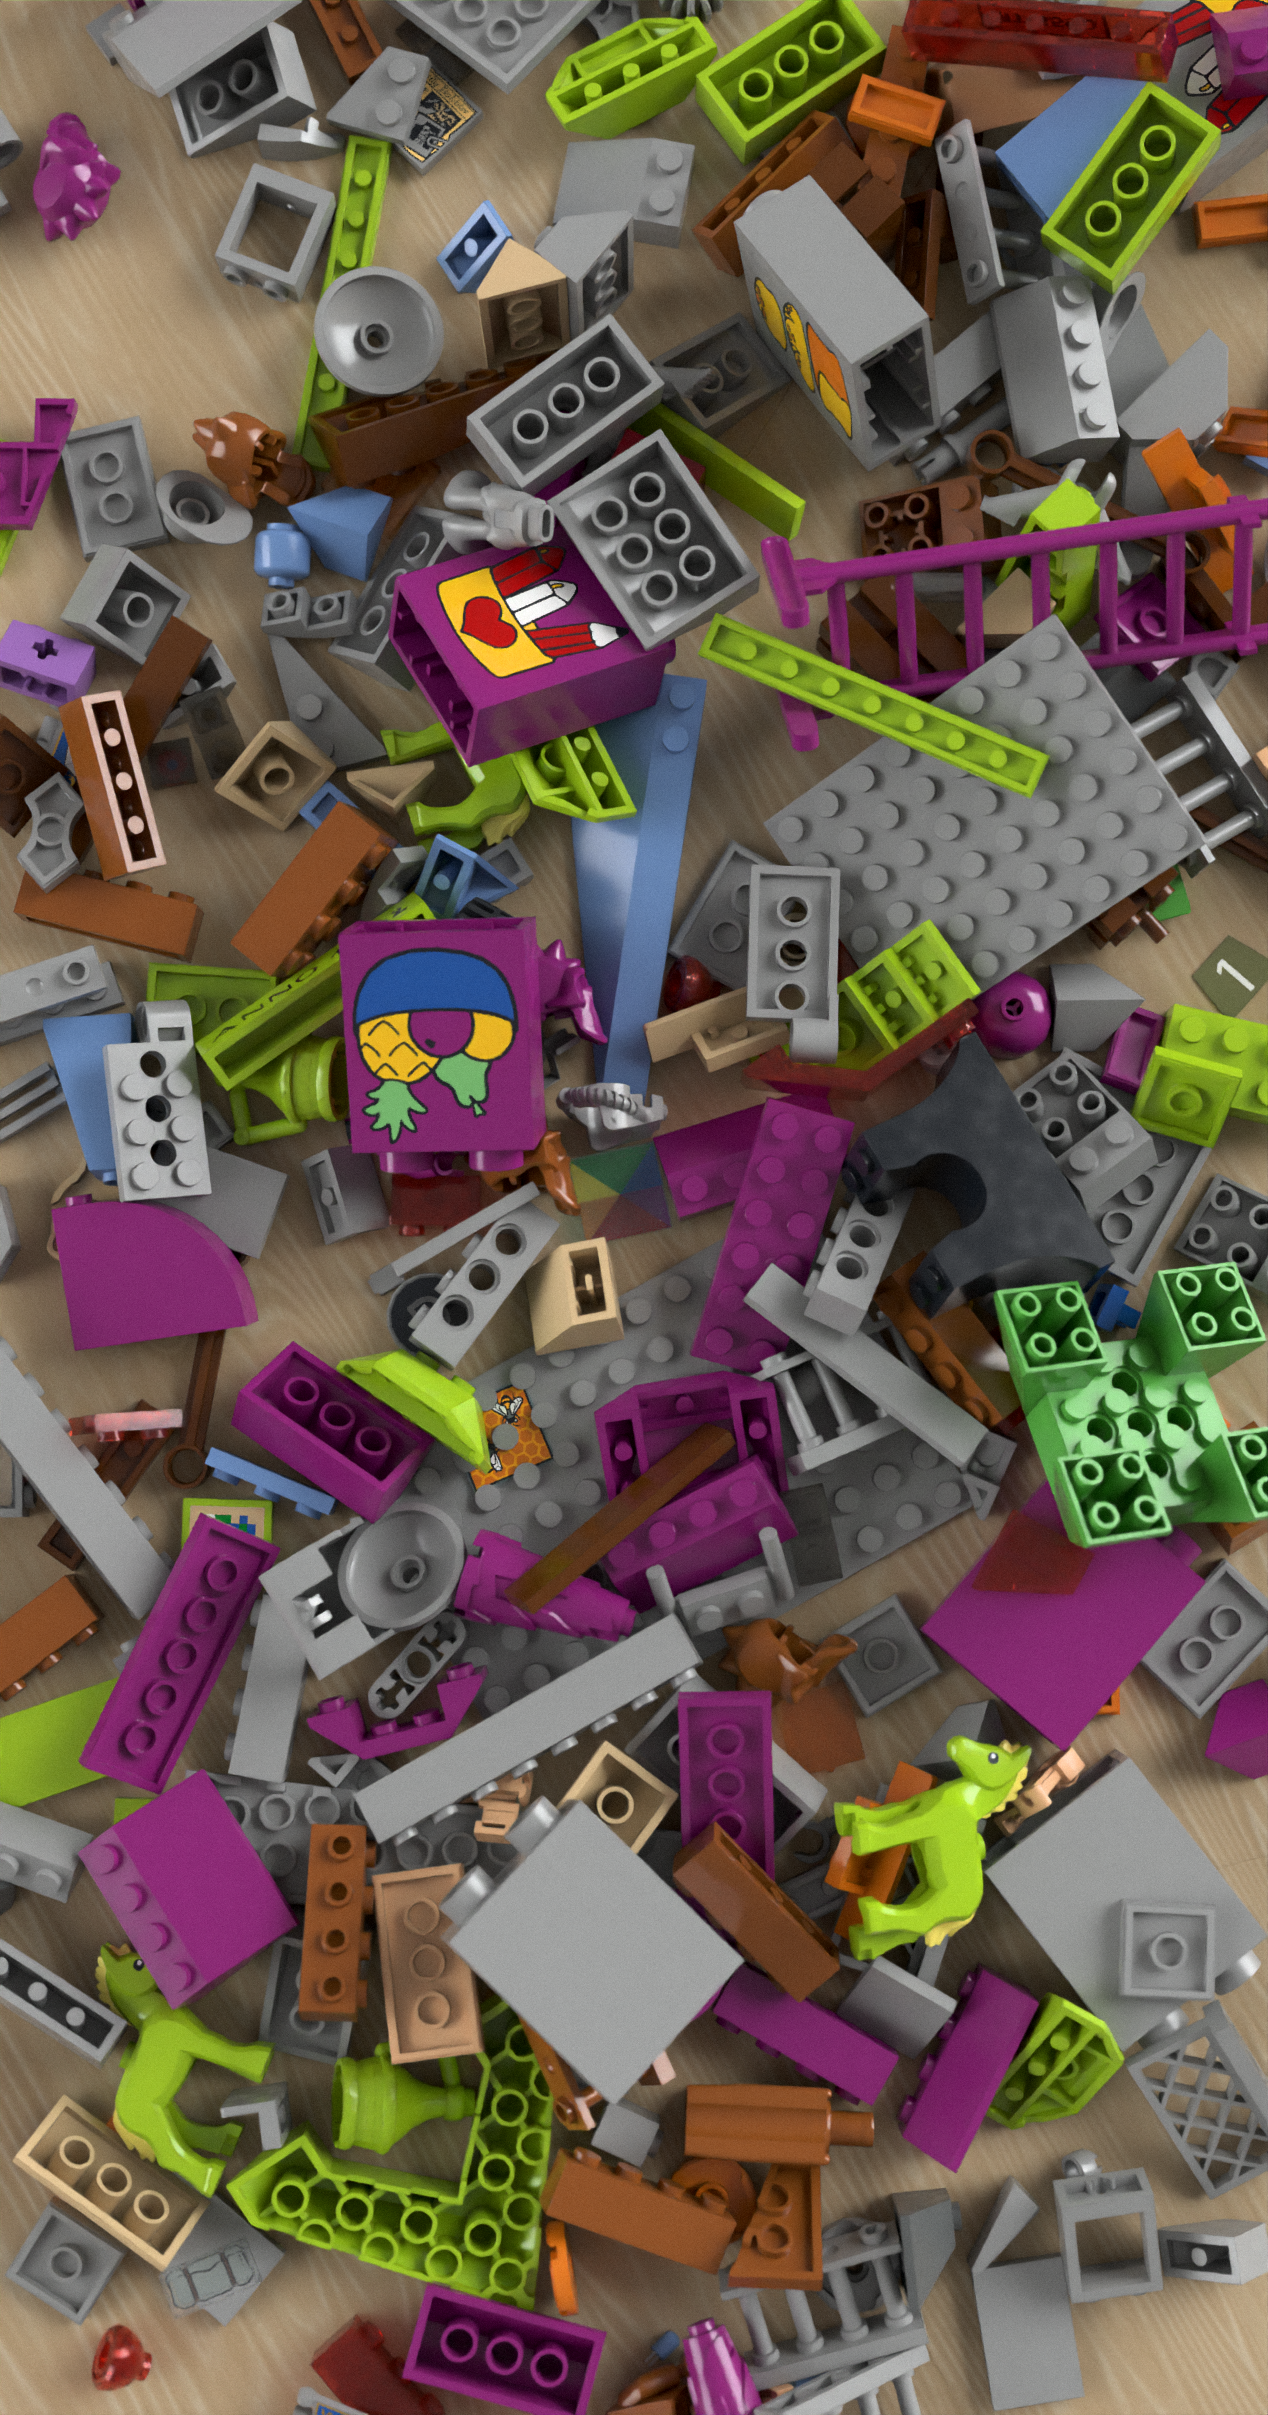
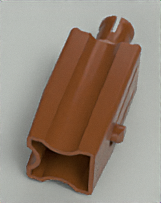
[683,2084,874,2166]

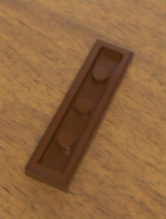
[37,1399,180,1571]

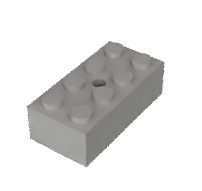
[466,313,665,496]

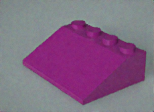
[78,1769,301,2010]

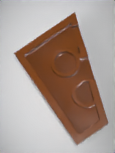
[727,2164,823,2291]

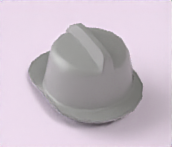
[1091,271,1146,362]
[155,470,253,546]

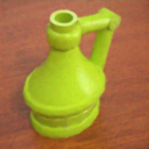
[214,1033,349,1146]
[331,2041,475,2155]

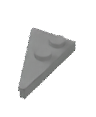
[267,633,388,774]

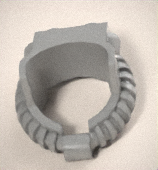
[555,1083,668,1152]

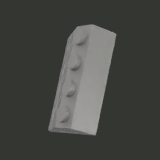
[101,0,303,98]
[547,429,760,652]

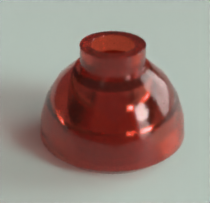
[664,955,721,1014]
[91,2323,152,2391]

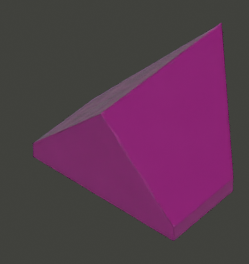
[1204,1678,1268,1780]

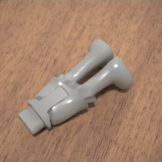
[442,470,554,555]

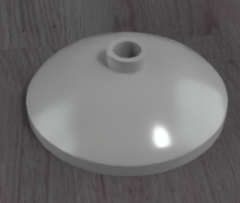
[314,266,444,397]
[338,1502,467,1632]

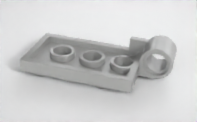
[745,864,840,1064]
[102,999,212,1203]

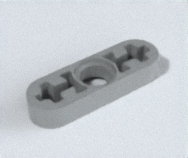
[368,1609,470,1719]

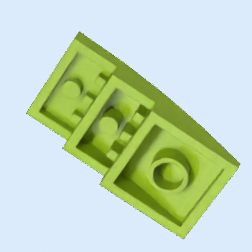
[786,919,982,1098]

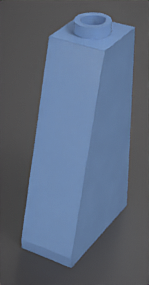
[995,46,1151,225]
[43,1013,141,1186]

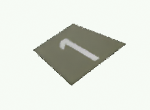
[1192,935,1268,1018]

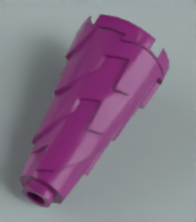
[453,1528,637,1642]
[682,2317,763,2415]

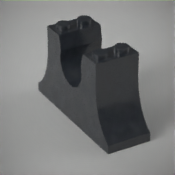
[841,1032,1116,1320]

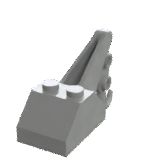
[1011,328,1228,580]

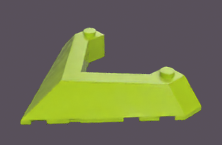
[226,1994,554,2311]

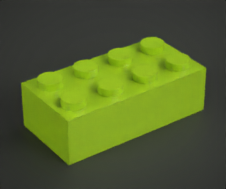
[695,0,887,166]
[1040,81,1221,295]
[1158,1004,1268,1125]

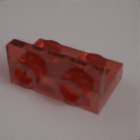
[388,1174,481,1238]

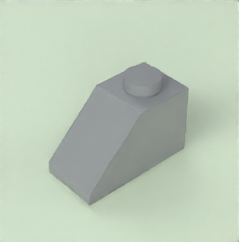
[1158,2219,1268,2285]

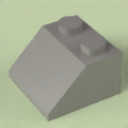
[60,544,191,667]

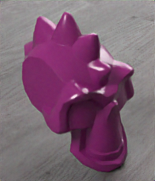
[33,112,121,242]
[537,939,608,1045]

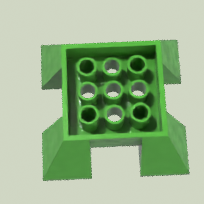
[993,1262,1268,1548]

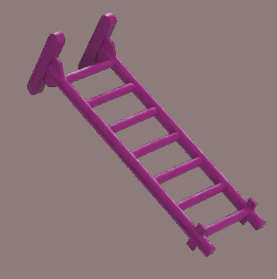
[761,495,1268,752]

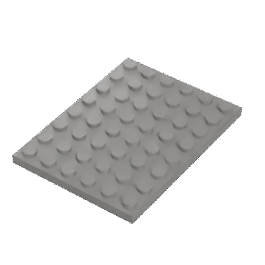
[763,614,1208,1024]

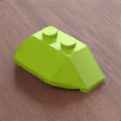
[545,17,718,139]
[509,726,637,823]
[336,1349,492,1475]
[985,1992,1124,2130]

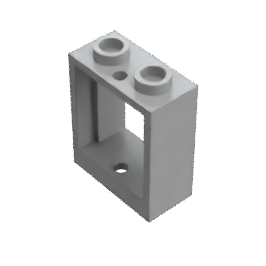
[215,163,337,303]
[1053,2167,1163,2304]

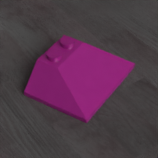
[594,1371,791,1507]

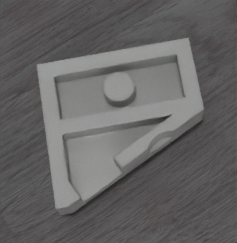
[326,46,432,147]

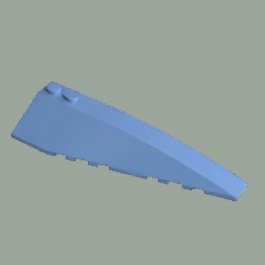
[570,674,707,1106]

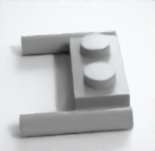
[646,1527,795,1637]

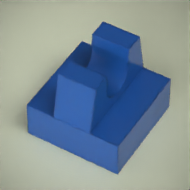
[1088,1283,1141,1332]

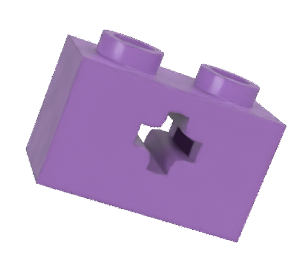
[0,619,97,707]

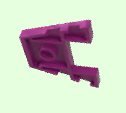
[0,398,78,530]

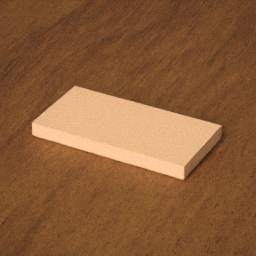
[372,1863,485,2064]

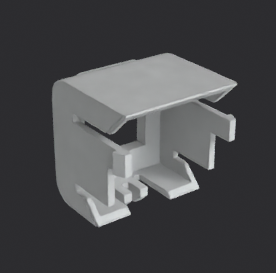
[258,1516,398,1681]

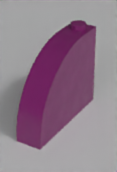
[51,1193,259,1351]

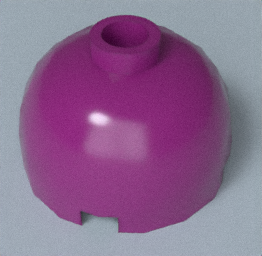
[964,972,1052,1060]

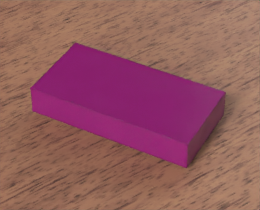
[1099,1007,1166,1095]

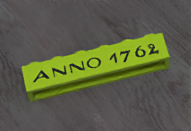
[195,891,436,1091]

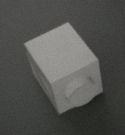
[591,2098,664,2168]

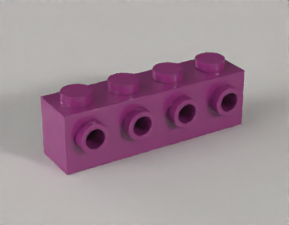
[711,1958,899,2106]

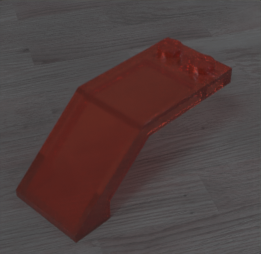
[740,997,980,1102]

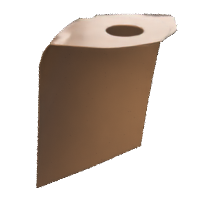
[924,44,1085,150]

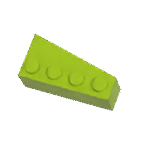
[995,478,1101,632]

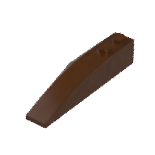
[308,349,559,489]

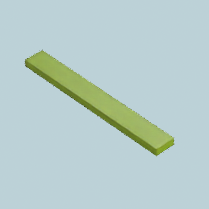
[292,135,393,473]
[698,613,1049,799]

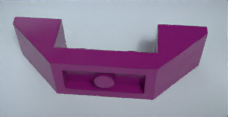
[307,1662,488,1760]

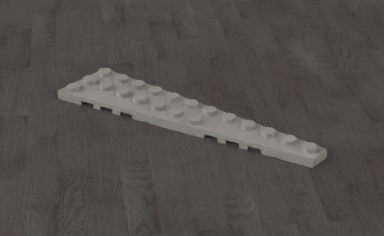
[185,1769,682,1904]

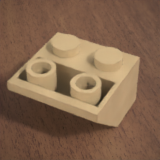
[525,1237,624,1356]

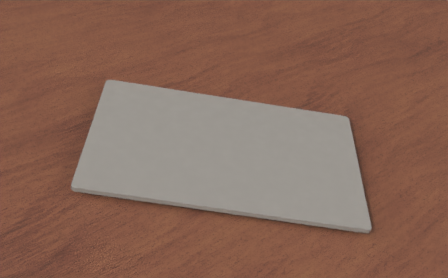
[393,1233,973,1720]

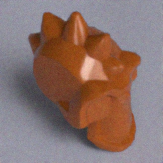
[192,411,316,509]
[463,1113,581,1217]
[718,1617,858,1709]

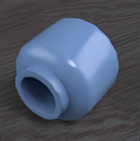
[254,523,312,589]

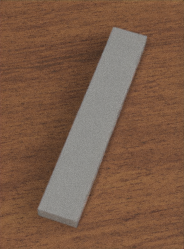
[743,1263,989,1468]

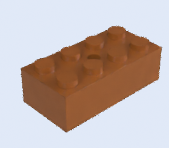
[230,801,400,978]

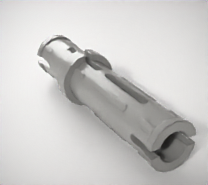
[911,397,1011,486]

